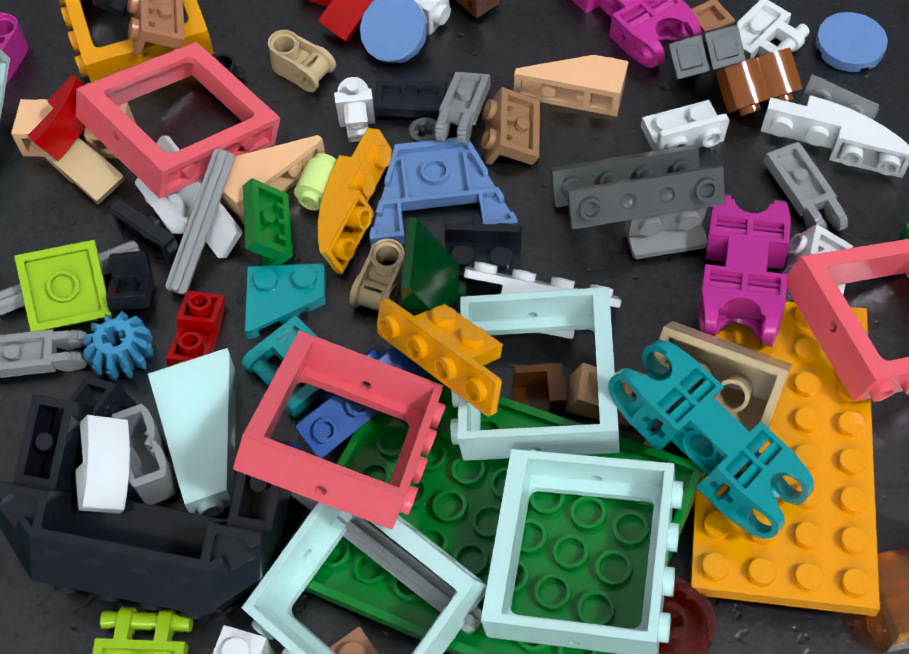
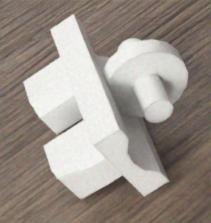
[334,77,375,142]

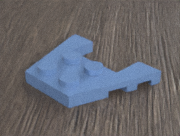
[370,137,518,247]

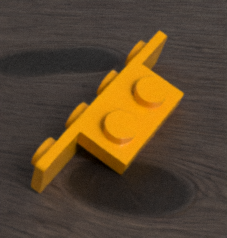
[377,298,503,417]

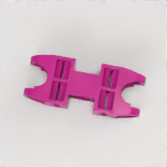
[572,0,701,68]
[698,194,791,347]

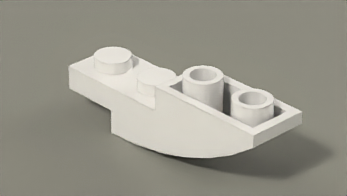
[761,96,909,178]

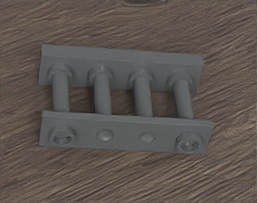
[549,144,725,230]

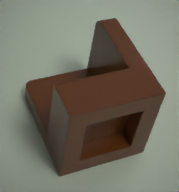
[512,363,567,417]

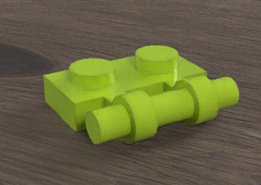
[92,607,193,654]

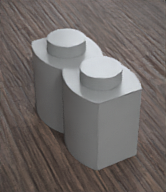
[111,404,177,505]

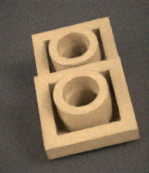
[45,137,125,205]

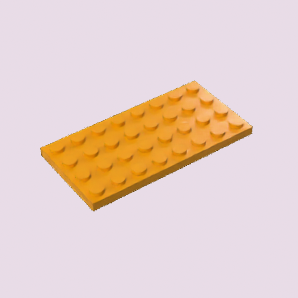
[690,302,880,616]

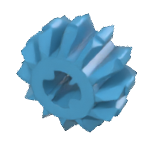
[83,311,153,381]

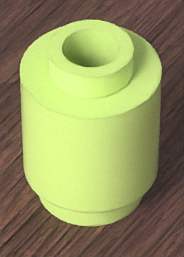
[294,153,337,210]

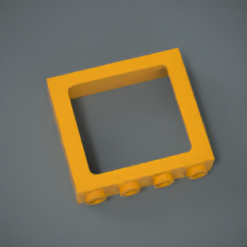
[59,0,214,83]

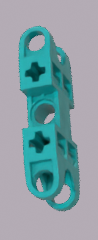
[608,340,814,539]

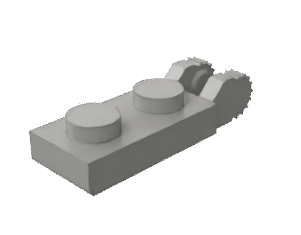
[435,72,491,143]
[763,142,848,231]
[0,329,88,378]

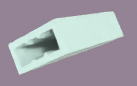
[148,348,236,517]

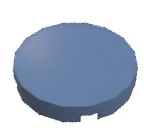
[360,0,428,63]
[815,12,888,72]

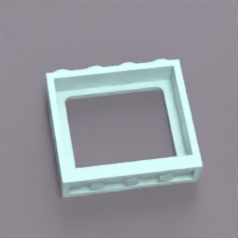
[450,287,620,461]
[481,449,683,654]
[242,502,487,654]

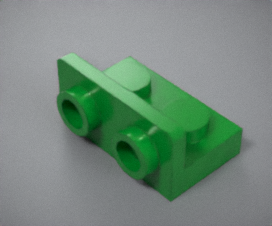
[243,178,293,266]

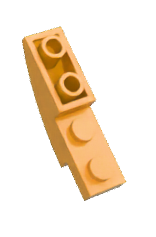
[318,128,393,274]

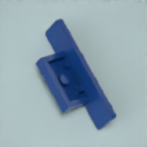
[295,346,428,458]

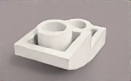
[75,415,130,514]

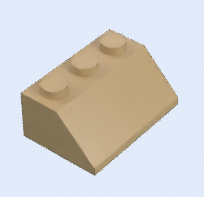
[647,321,792,452]

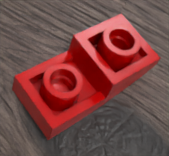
[318,0,374,42]
[27,75,85,161]
[166,290,226,367]

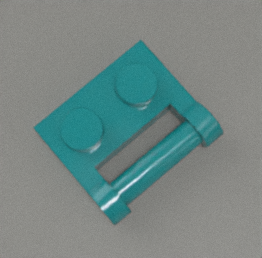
[242,315,326,418]

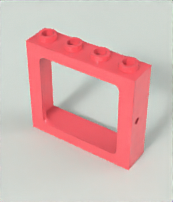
[75,42,280,199]
[787,239,909,402]
[233,330,446,530]

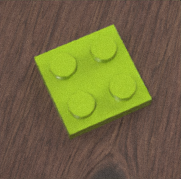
[14,240,112,332]

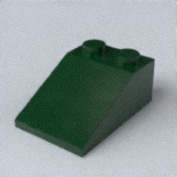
[401,217,467,316]

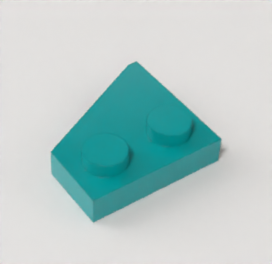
[245,263,326,339]

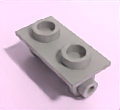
[799,74,879,120]

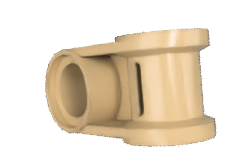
[268,30,336,92]
[349,238,405,311]

